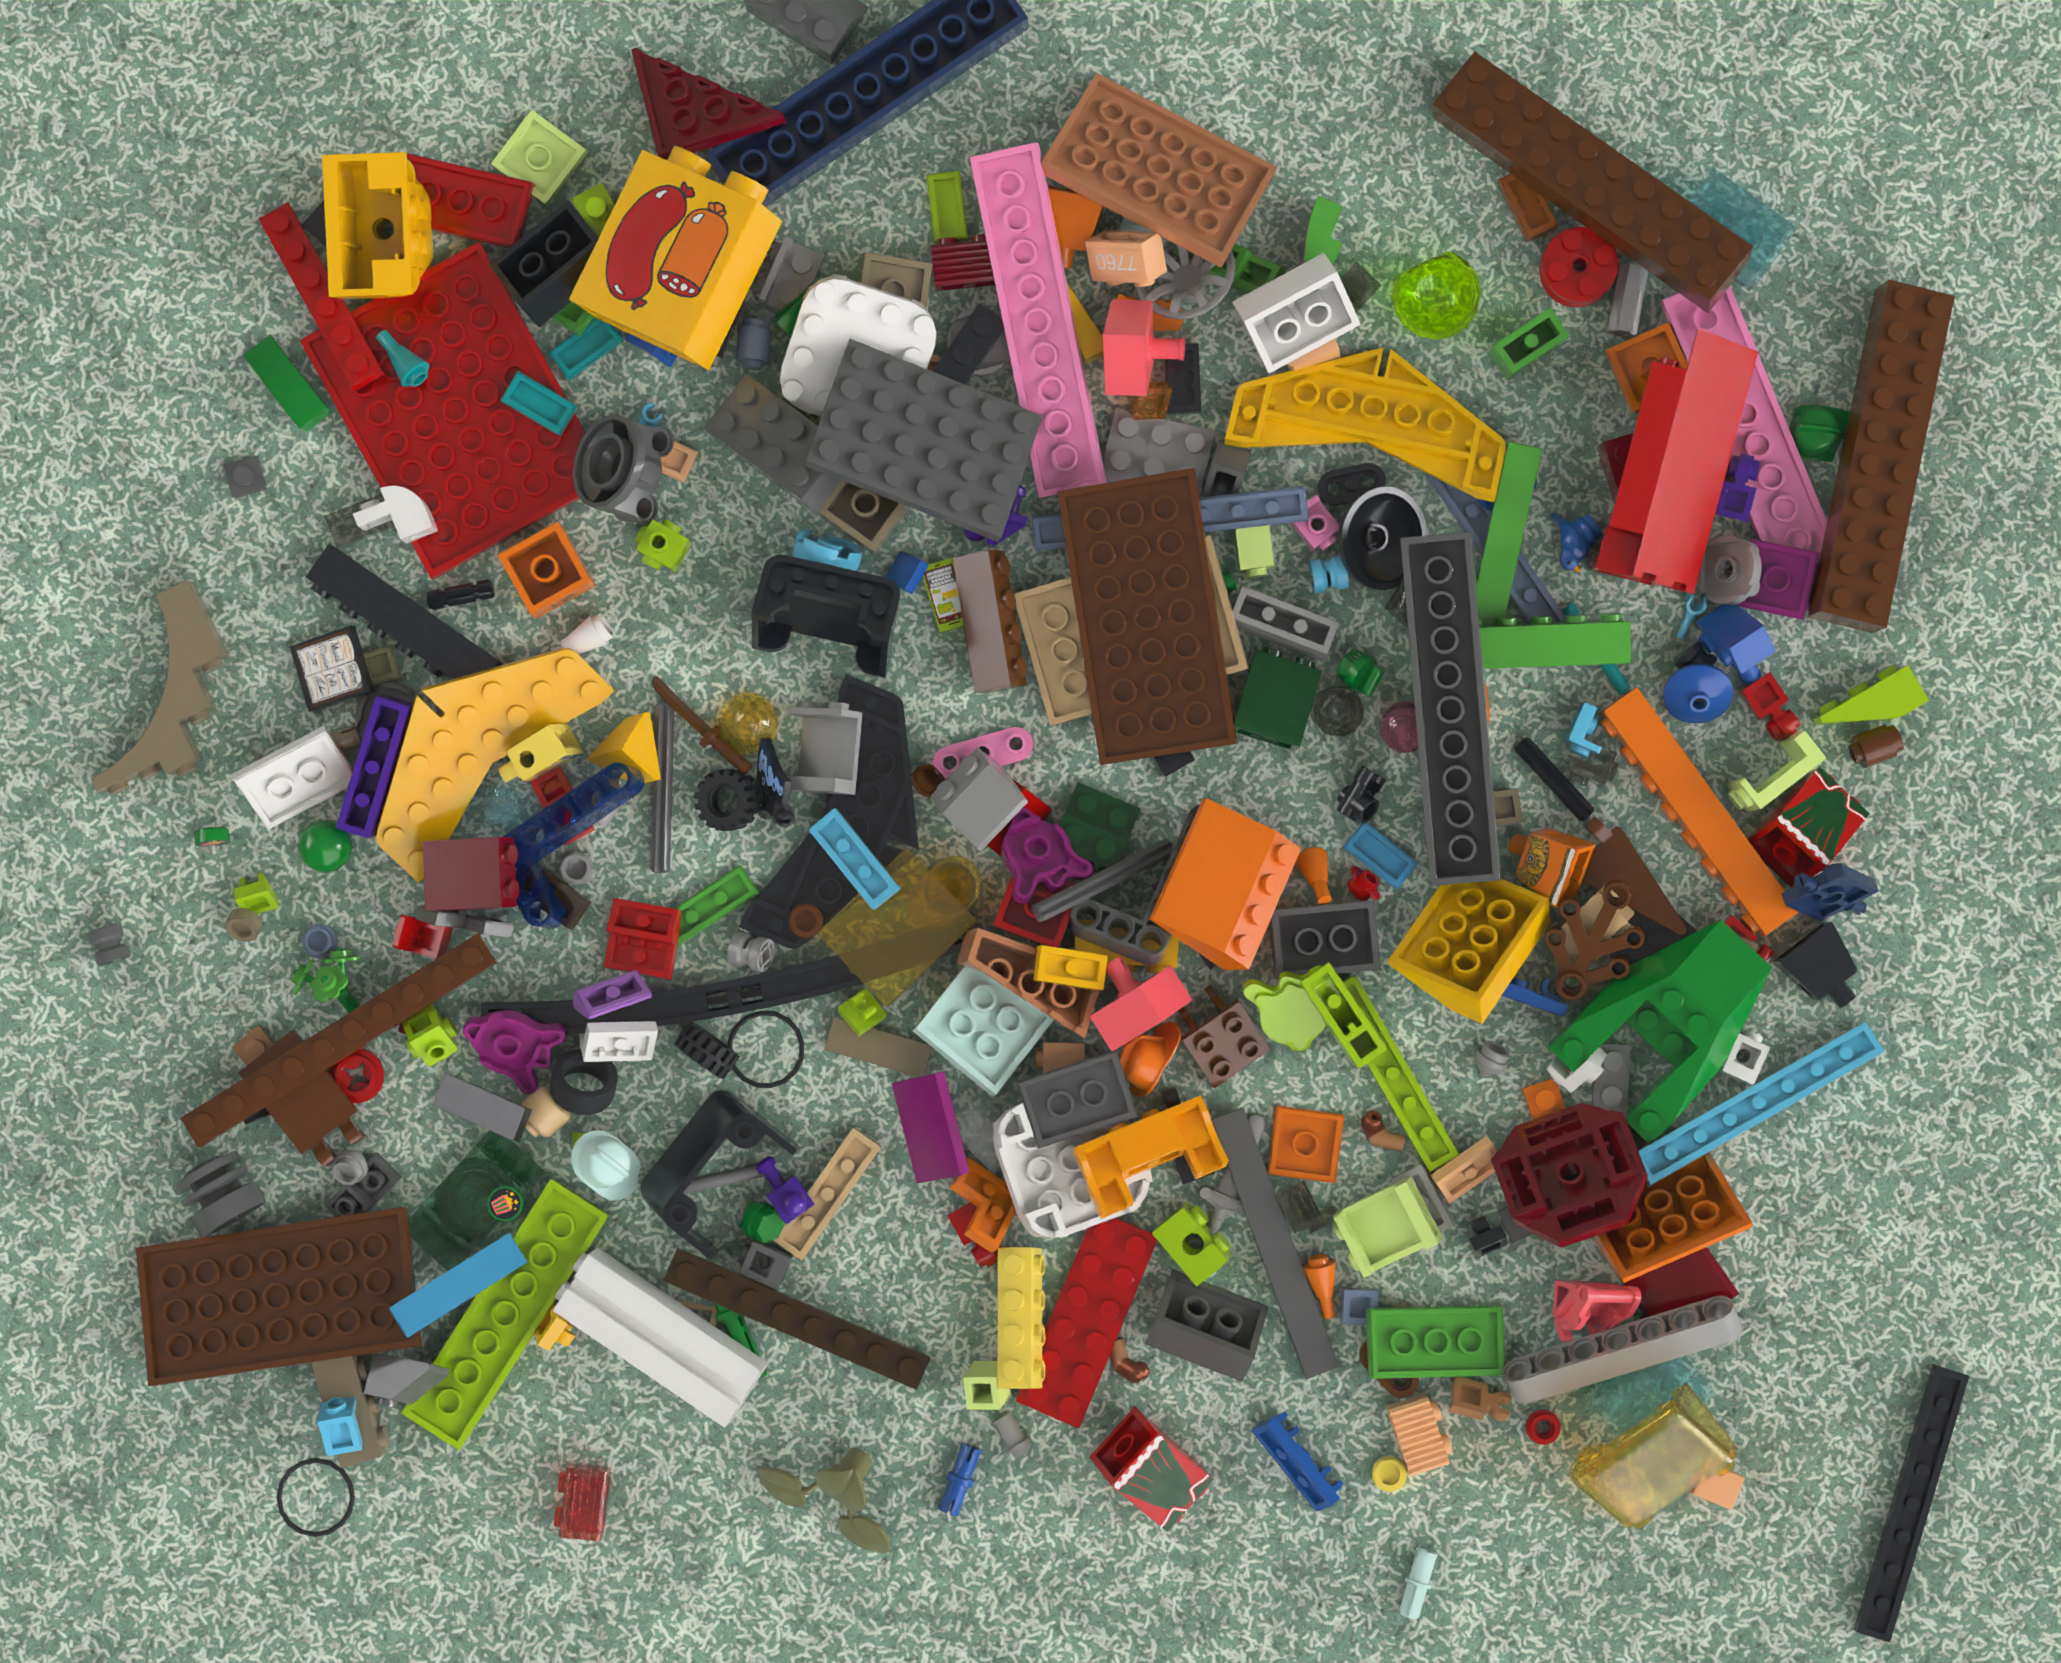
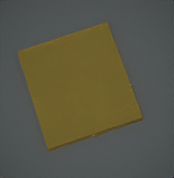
[818,847,977,1008]

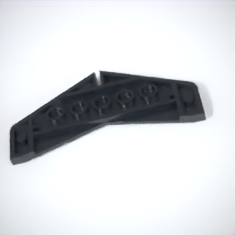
[739,674,919,949]

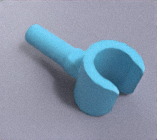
[638,403,663,426]
[1676,593,1707,640]

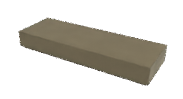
[824,1016,933,1077]

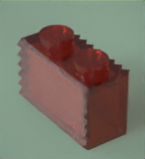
[554,1463,611,1542]

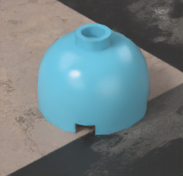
[793,529,864,571]

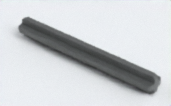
[651,703,674,873]
[1032,839,1173,922]

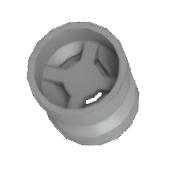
[728,931,775,972]

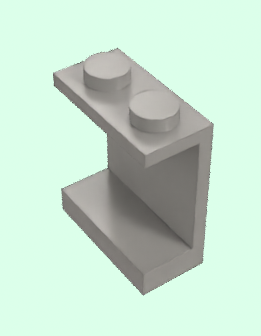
[787,701,862,795]

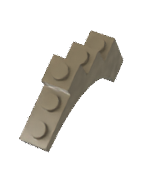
[91,580,230,795]

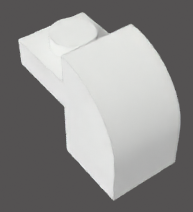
[353,486,438,544]

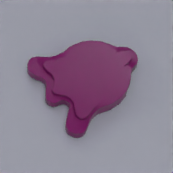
[1001,807,1093,903]
[463,1010,566,1095]

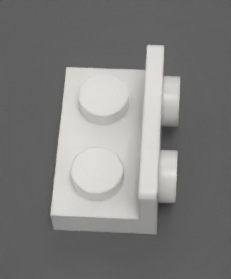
[579,1021,658,1062]

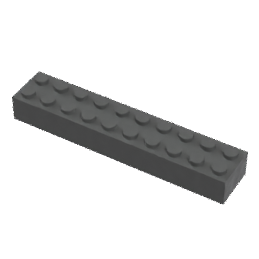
[1400,531,1501,886]

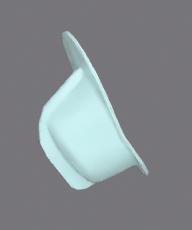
[571,1130,641,1201]

